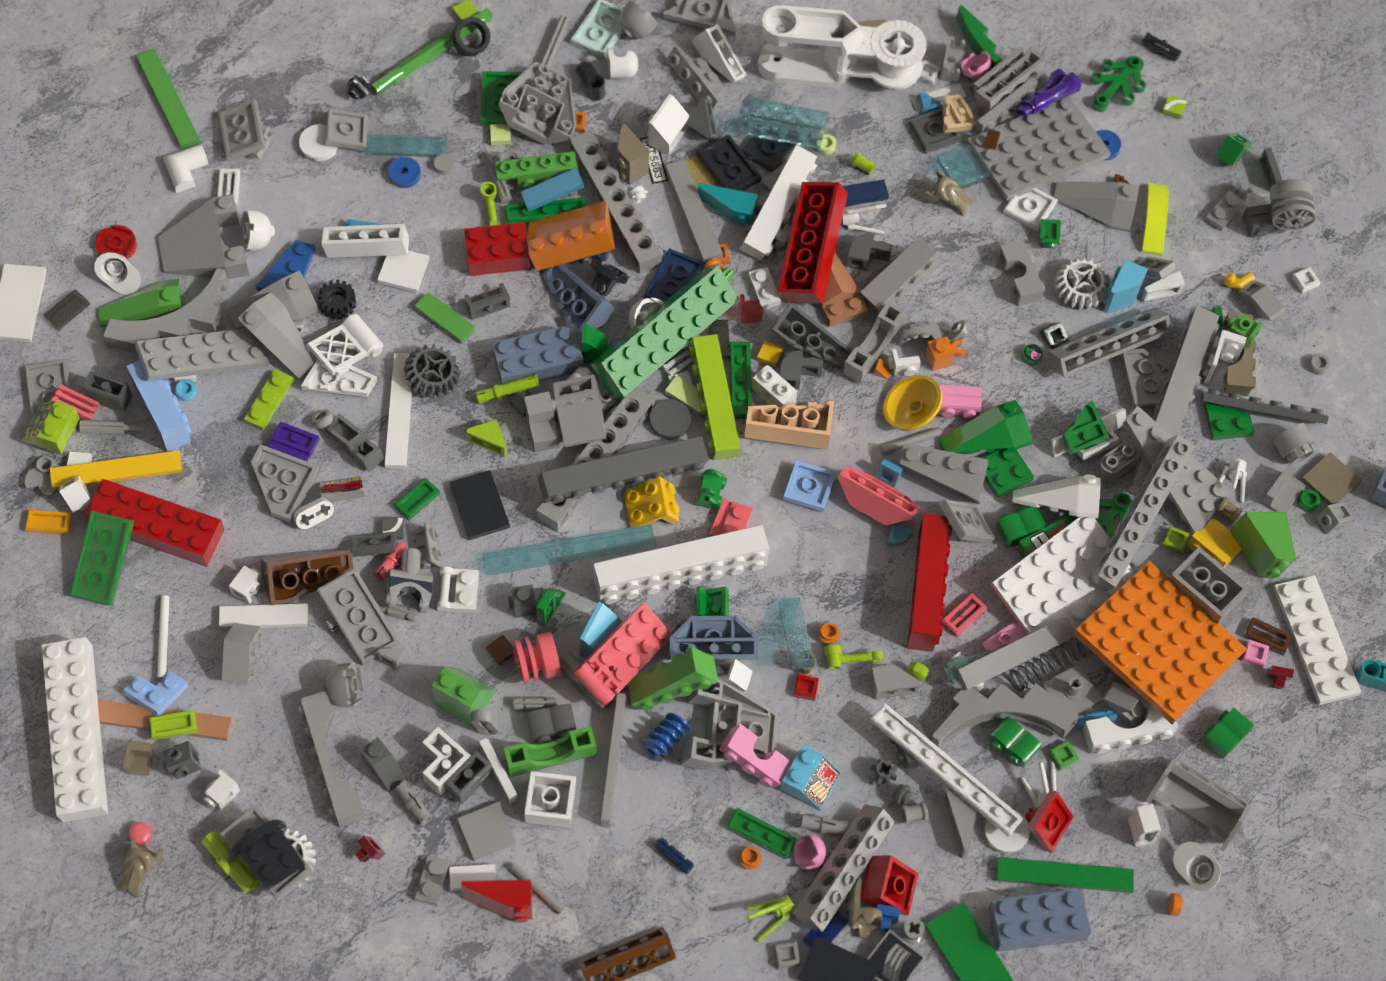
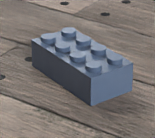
[492,324,583,384]
[988,888,1091,952]

